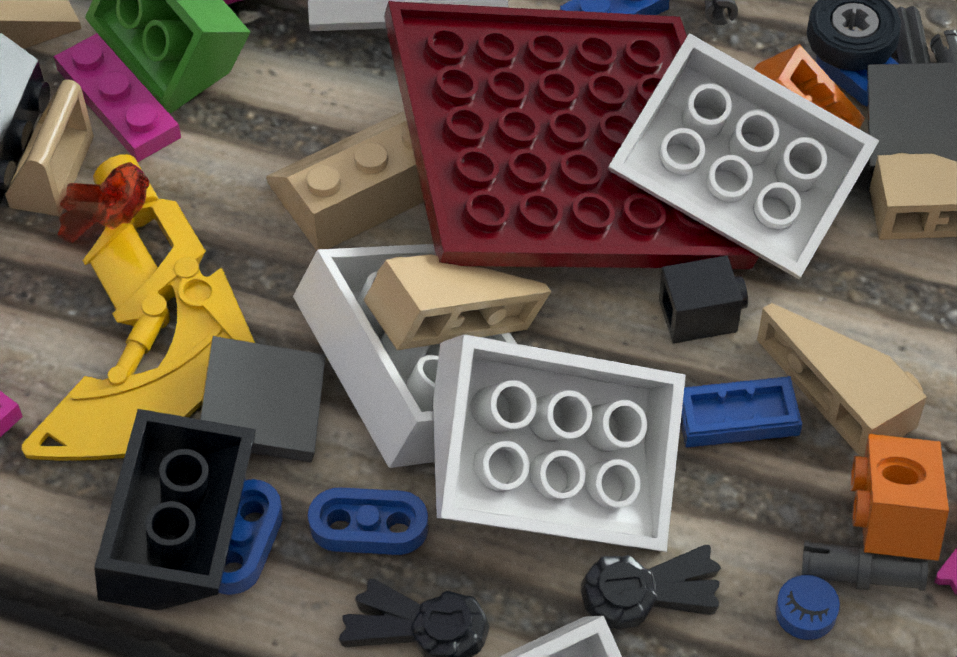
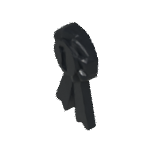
[581,545,721,629]
[339,579,490,657]

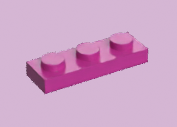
[54,33,181,162]

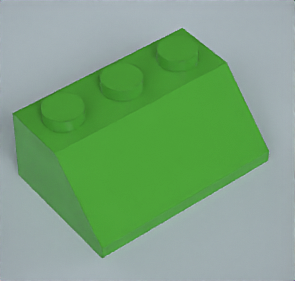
[85,0,250,114]

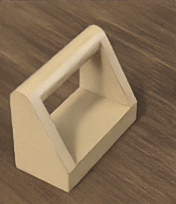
[5,80,94,217]

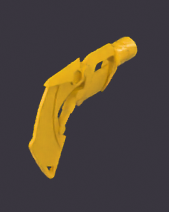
[22,154,255,461]

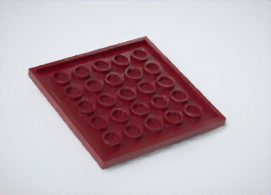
[384,1,759,269]

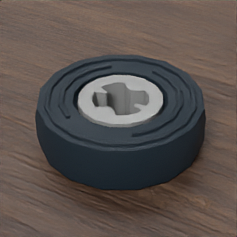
[806,0,901,71]

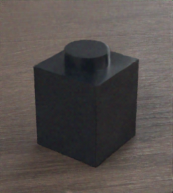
[659,255,748,344]

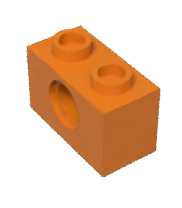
[851,434,949,561]

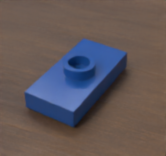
[680,376,802,448]

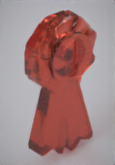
[57,162,150,243]

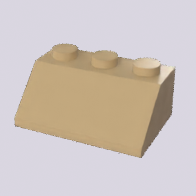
[266,111,424,251]

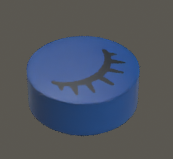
[775,575,840,640]

